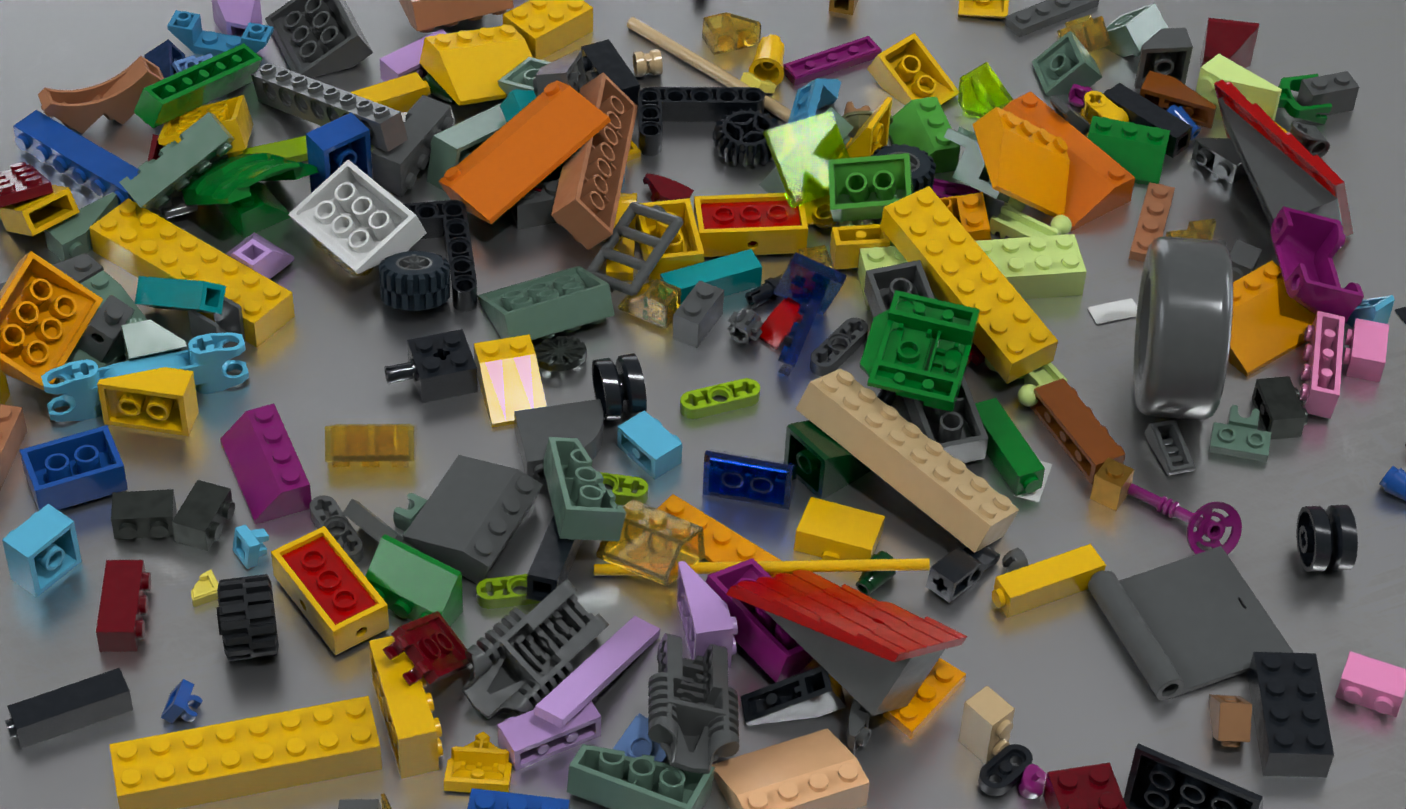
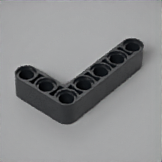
[638,87,765,156]
[403,200,478,312]

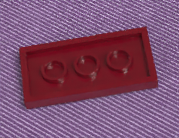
[0,162,54,208]

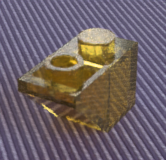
[702,12,761,55]
[1057,14,1112,52]
[618,279,681,329]

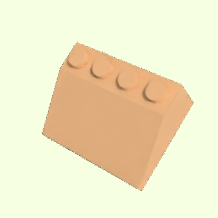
[712,728,870,809]

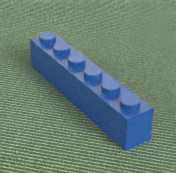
[13,110,139,205]

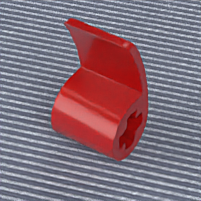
[759,297,813,350]

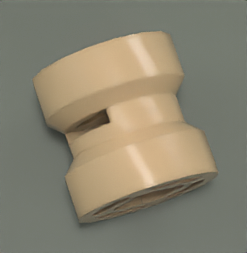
[633,49,663,77]

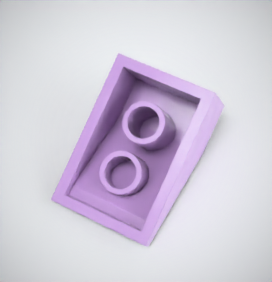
[677,561,738,668]

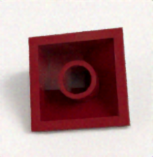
[1200,18,1259,68]

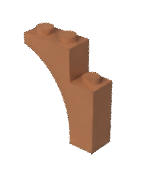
[38,56,164,134]

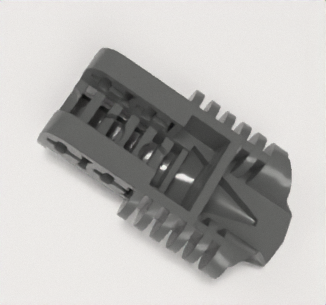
[462,579,609,720]
[648,633,739,774]

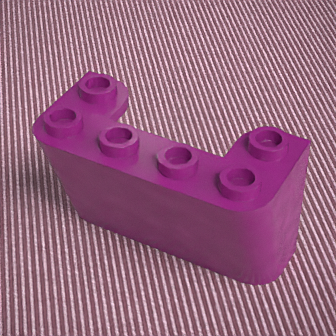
[1271,206,1364,324]

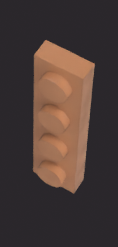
[1129,182,1175,262]

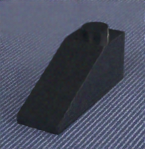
[740,666,846,726]

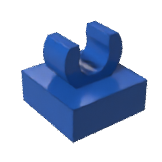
[161,679,203,724]

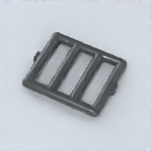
[587,202,683,296]

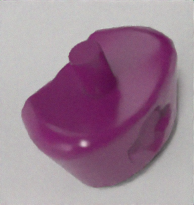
[1068,84,1093,108]
[1018,764,1047,799]

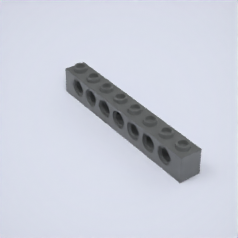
[251,63,408,152]

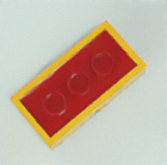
[693,192,808,257]
[271,526,389,655]

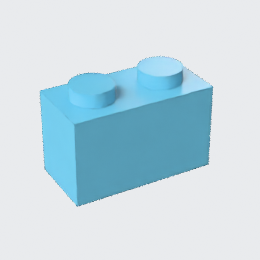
[617,410,683,480]

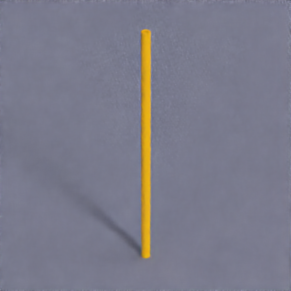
[594,558,930,576]

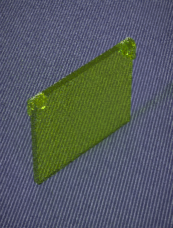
[763,110,850,208]

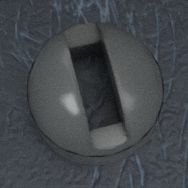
[1002,548,1028,572]

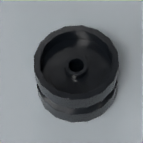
[592,353,647,422]
[1296,505,1358,572]

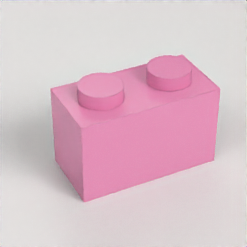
[1342,318,1389,382]
[1335,651,1406,717]

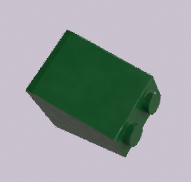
[784,420,872,500]

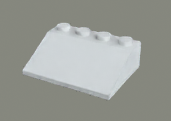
[288,160,426,274]

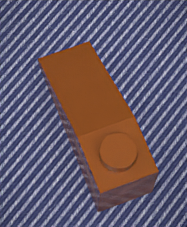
[1140,70,1217,129]

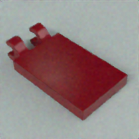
[383,611,471,686]

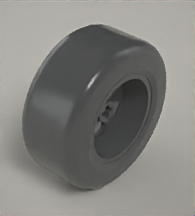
[1133,236,1233,420]

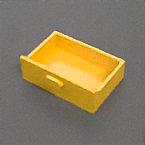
[794,497,885,560]

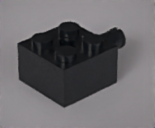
[384,329,478,404]

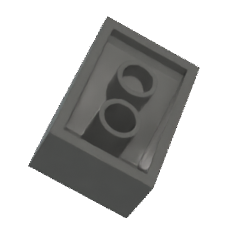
[533,50,587,95]

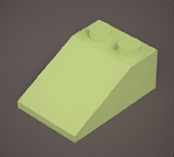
[1195,54,1282,121]

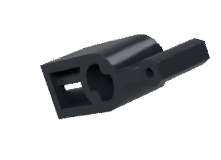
[926,546,1000,603]

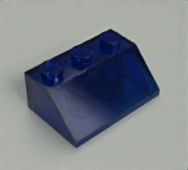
[702,449,797,510]

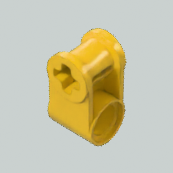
[1080,91,1129,124]

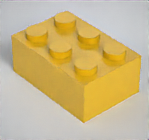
[503,0,593,60]
[635,198,704,283]

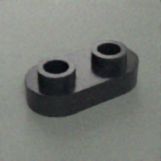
[978,744,1033,796]

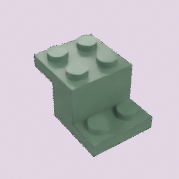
[944,127,1010,203]

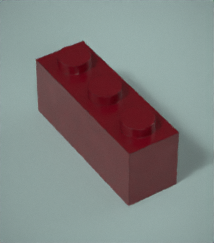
[96,560,151,652]

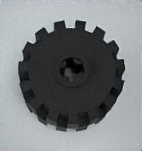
[216,574,279,661]

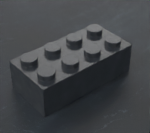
[1247,652,1334,778]

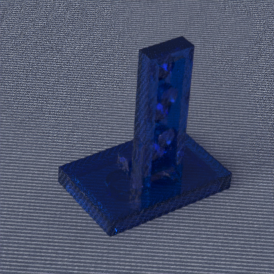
[773,252,847,376]

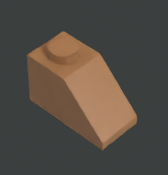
[1209,694,1252,747]

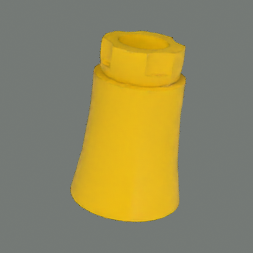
[749,34,785,86]

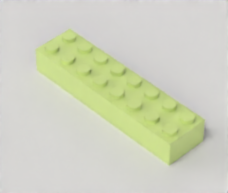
[858,234,1087,310]

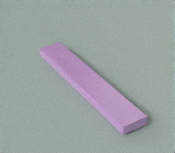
[534,616,661,728]

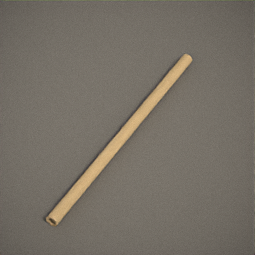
[627,17,846,153]

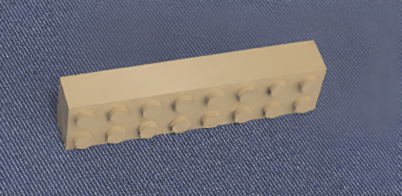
[796,368,1019,553]

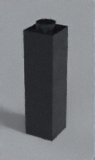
[1103,83,1193,158]
[526,515,583,601]
[5,668,133,749]

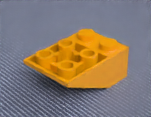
[940,192,991,241]

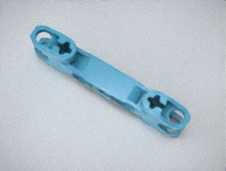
[41,332,249,422]

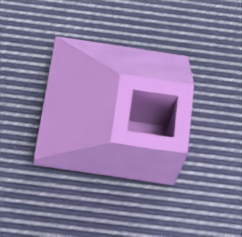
[211,0,263,37]
[226,232,294,279]

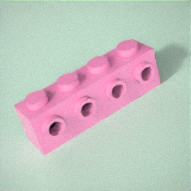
[1299,311,1345,419]

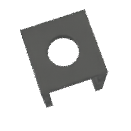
[188,296,245,348]

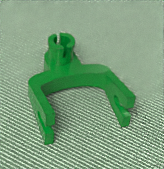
[1278,74,1332,125]

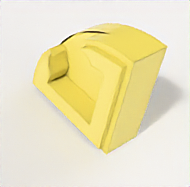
[740,72,777,94]
[191,569,219,607]

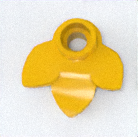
[803,188,837,228]

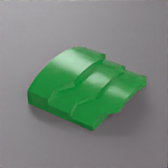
[182,153,318,205]
[860,290,980,412]

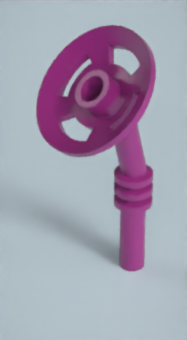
[1127,484,1242,555]

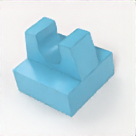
[232,525,269,569]

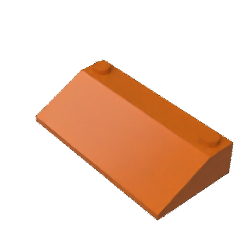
[438,80,611,224]
[1003,91,1135,231]

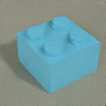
[2,504,82,598]

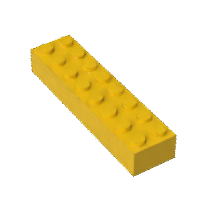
[880,186,1058,384]
[89,198,295,348]
[109,696,382,809]

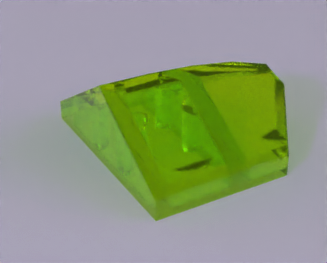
[958,62,1013,118]

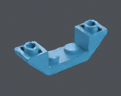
[167,10,274,57]
[788,78,841,144]

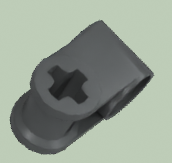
[1289,121,1330,158]

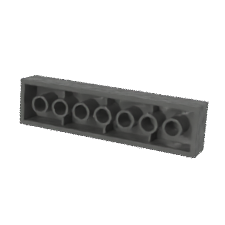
[864,260,988,463]

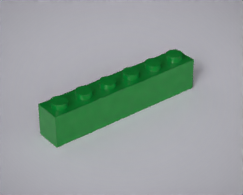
[134,43,262,128]

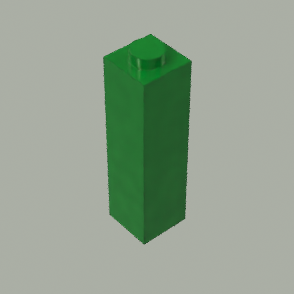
[975,397,1045,496]

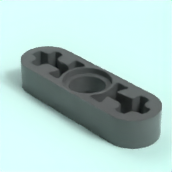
[810,318,868,376]
[309,495,364,564]

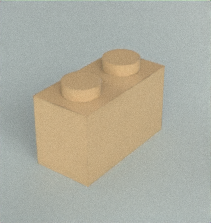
[958,686,1015,764]

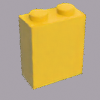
[0,185,80,236]

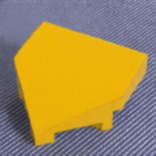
[444,731,512,793]

